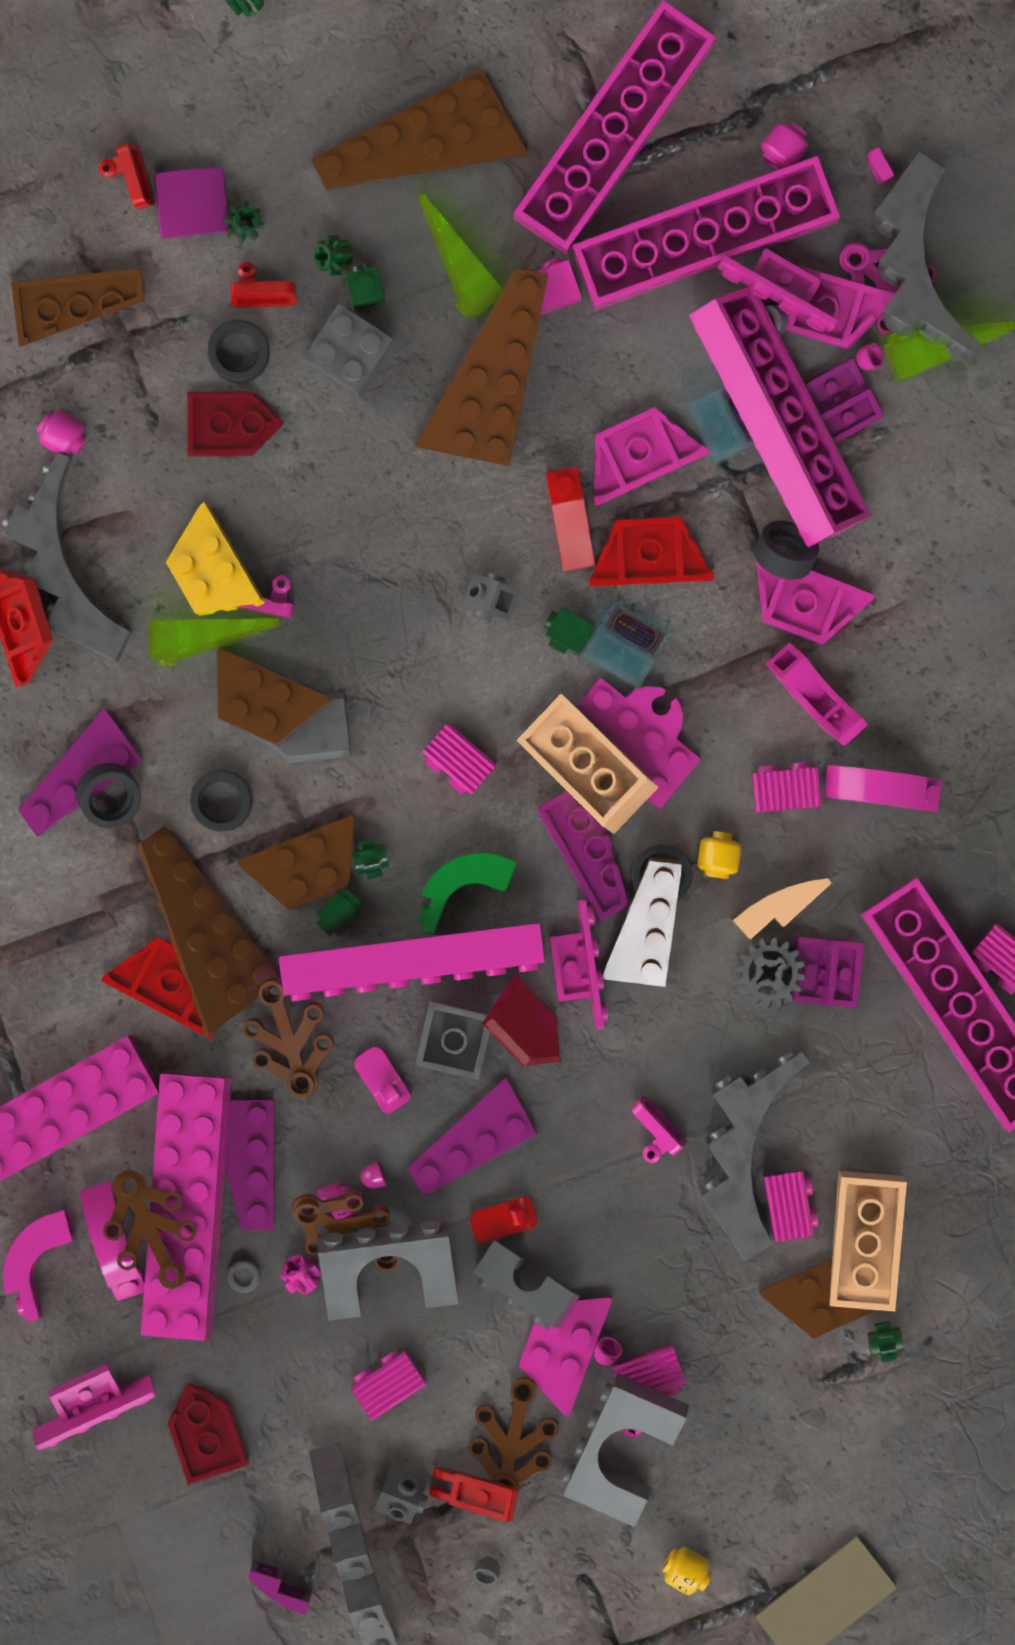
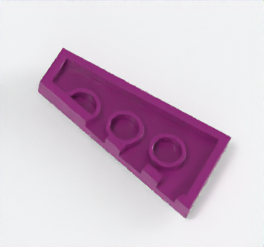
[18,708,143,837]
[535,791,629,922]
[407,1077,537,1196]
[225,1100,274,1231]

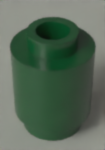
[316,888,364,936]

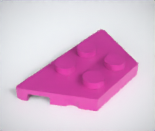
[786,265,895,349]
[594,407,709,507]
[756,561,875,645]
[518,1296,613,1417]

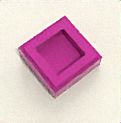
[866,147,894,186]

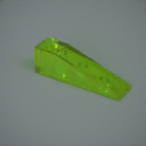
[418,193,503,322]
[881,321,1015,384]
[149,618,281,667]

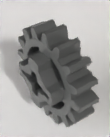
[736,938,808,1008]

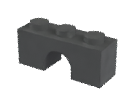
[473,1240,581,1330]

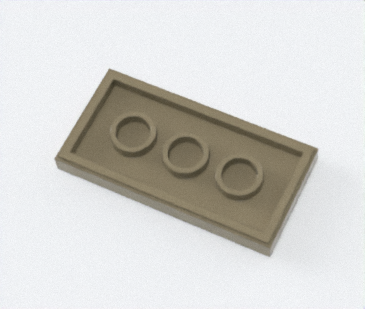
[754,1535,897,1645]

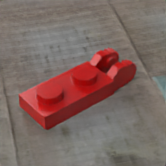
[429,1467,519,1522]

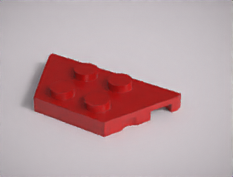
[589,517,714,587]
[0,568,53,687]
[100,937,214,1039]

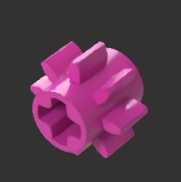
[280,1254,321,1295]

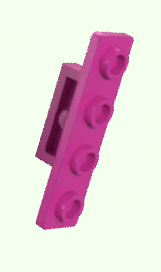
[717,248,838,332]
[549,899,608,1030]
[33,1364,156,1450]

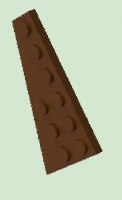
[311,69,528,190]
[414,267,548,466]
[137,825,281,1038]

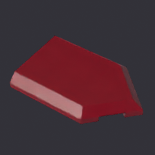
[187,391,284,457]
[482,974,561,1066]
[167,1382,250,1486]

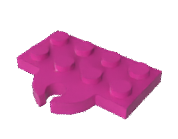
[576,677,701,809]

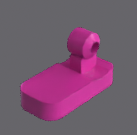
[238,575,294,619]
[355,1047,411,1113]
[631,1095,687,1163]

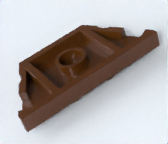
[217,648,332,746]
[237,814,355,910]
[759,1258,873,1339]

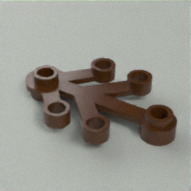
[242,978,335,1098]
[103,1170,197,1289]
[291,1189,400,1272]
[469,1377,558,1490]

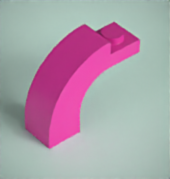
[766,642,868,747]
[823,765,942,813]
[80,1181,145,1301]
[3,1208,76,1323]

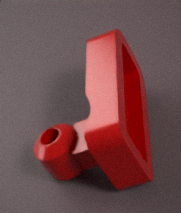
[99,142,155,210]
[230,262,296,308]
[470,1196,537,1243]

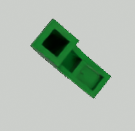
[418,853,517,935]

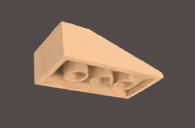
[516,694,659,834]
[829,1171,907,1311]

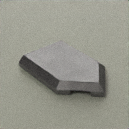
[251,692,351,764]

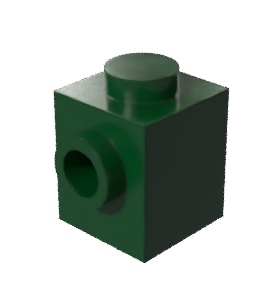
[345,263,386,311]
[543,607,596,656]

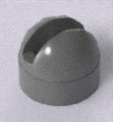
[473,1557,500,1586]

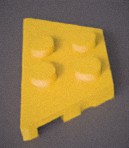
[166,502,265,616]

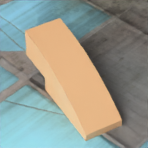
[732,878,831,939]

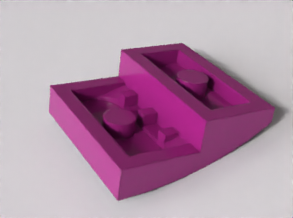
[153,167,229,239]
[803,357,884,444]
[789,936,864,1008]
[248,1560,312,1615]

